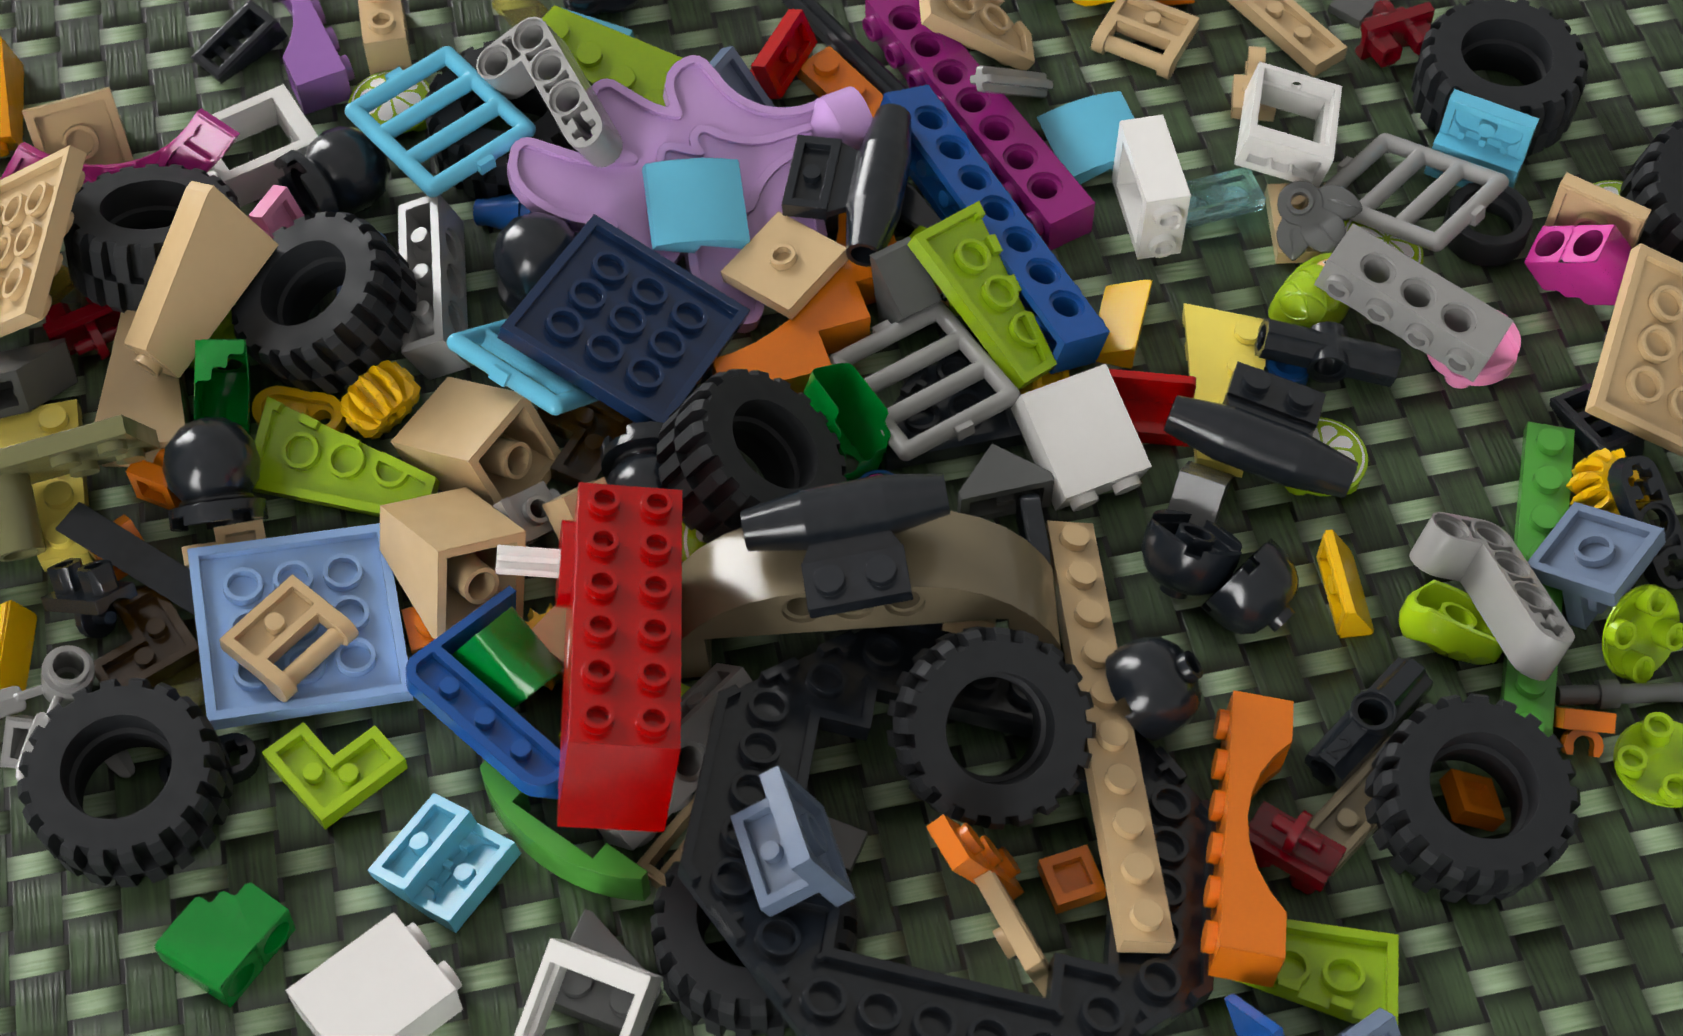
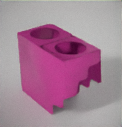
[1524,224,1632,305]

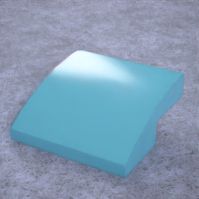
[1424,89,1539,188]
[1037,91,1135,185]
[642,158,750,253]
[367,793,521,933]

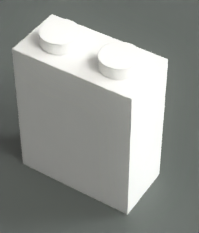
[1011,364,1152,512]
[286,912,463,1036]

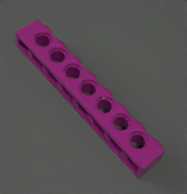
[862,0,1095,251]

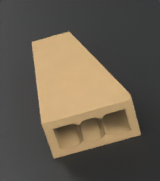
[124,181,279,378]
[95,310,191,467]

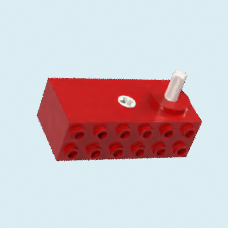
[495,482,682,832]

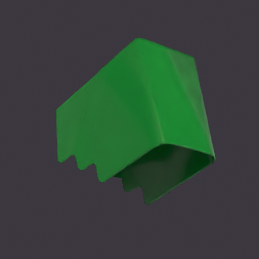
[194,339,251,436]
[803,363,891,481]
[452,606,563,709]
[155,882,296,1008]

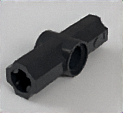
[1255,318,1401,387]
[1305,657,1433,788]

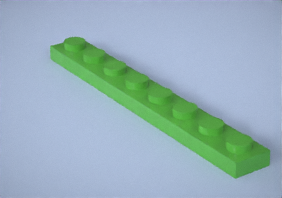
[1500,421,1575,737]

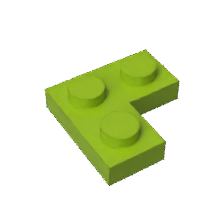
[262,722,408,830]

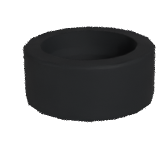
[1443,183,1533,267]

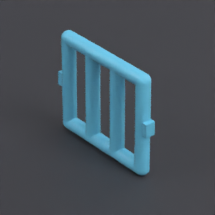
[345,46,536,197]
[447,319,599,415]

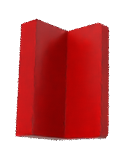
[750,9,818,99]
[1109,369,1197,447]

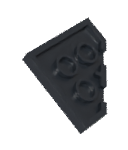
[883,327,1024,471]

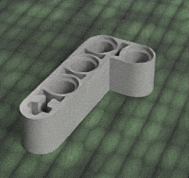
[476,17,623,167]
[1409,512,1575,681]

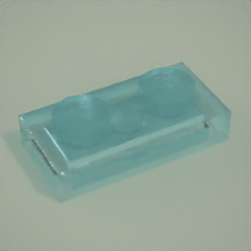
[1185,167,1266,229]

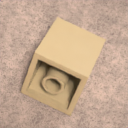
[391,377,561,506]
[380,487,526,639]

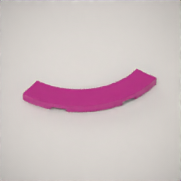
[0,108,240,184]

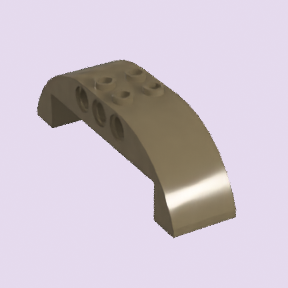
[681,511,1061,678]

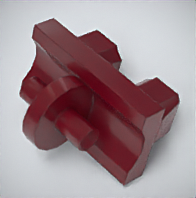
[1355,0,1435,68]
[42,297,121,360]
[1248,801,1347,895]

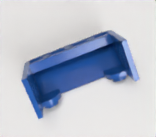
[406,585,560,800]

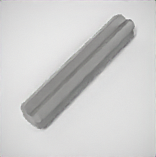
[970,65,1053,98]

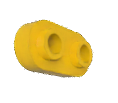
[252,386,347,433]

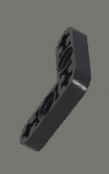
[1607,455,1683,590]

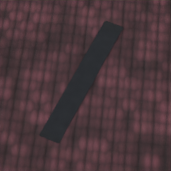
[56,502,195,615]

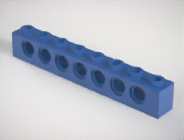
[880,85,1110,374]

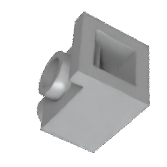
[493,481,561,546]

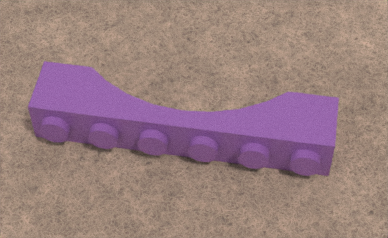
[279,0,355,115]

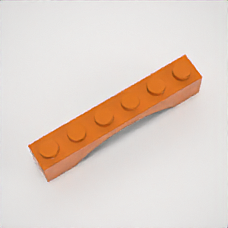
[1201,690,1294,988]

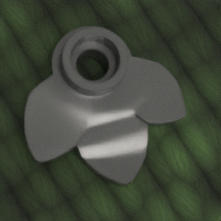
[1276,181,1363,261]

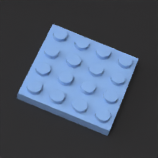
[187,523,413,730]

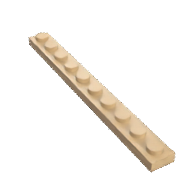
[1045,520,1176,954]

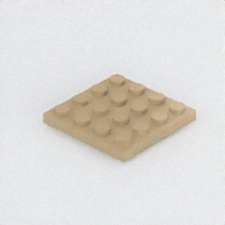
[0,145,86,338]
[1585,243,1683,457]

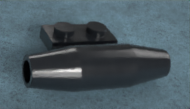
[782,104,912,267]
[1163,361,1358,498]
[740,473,951,619]

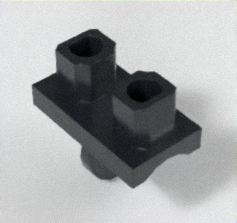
[41,558,138,639]

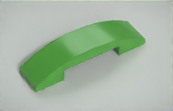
[479,760,651,901]

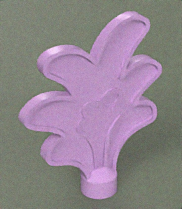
[507,55,873,333]

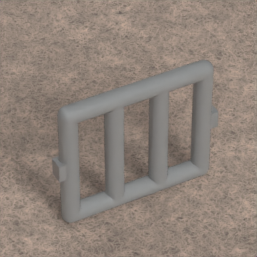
[1322,133,1509,252]
[829,301,1021,461]

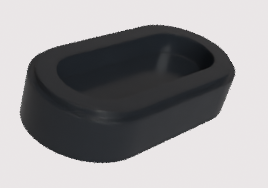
[1016,493,1051,565]

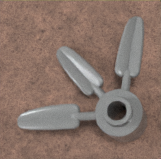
[0,645,135,781]

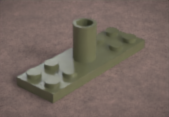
[0,415,160,562]

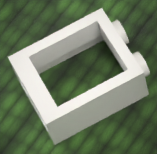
[1234,61,1342,188]
[207,84,318,207]
[1112,115,1191,260]
[514,938,663,1036]

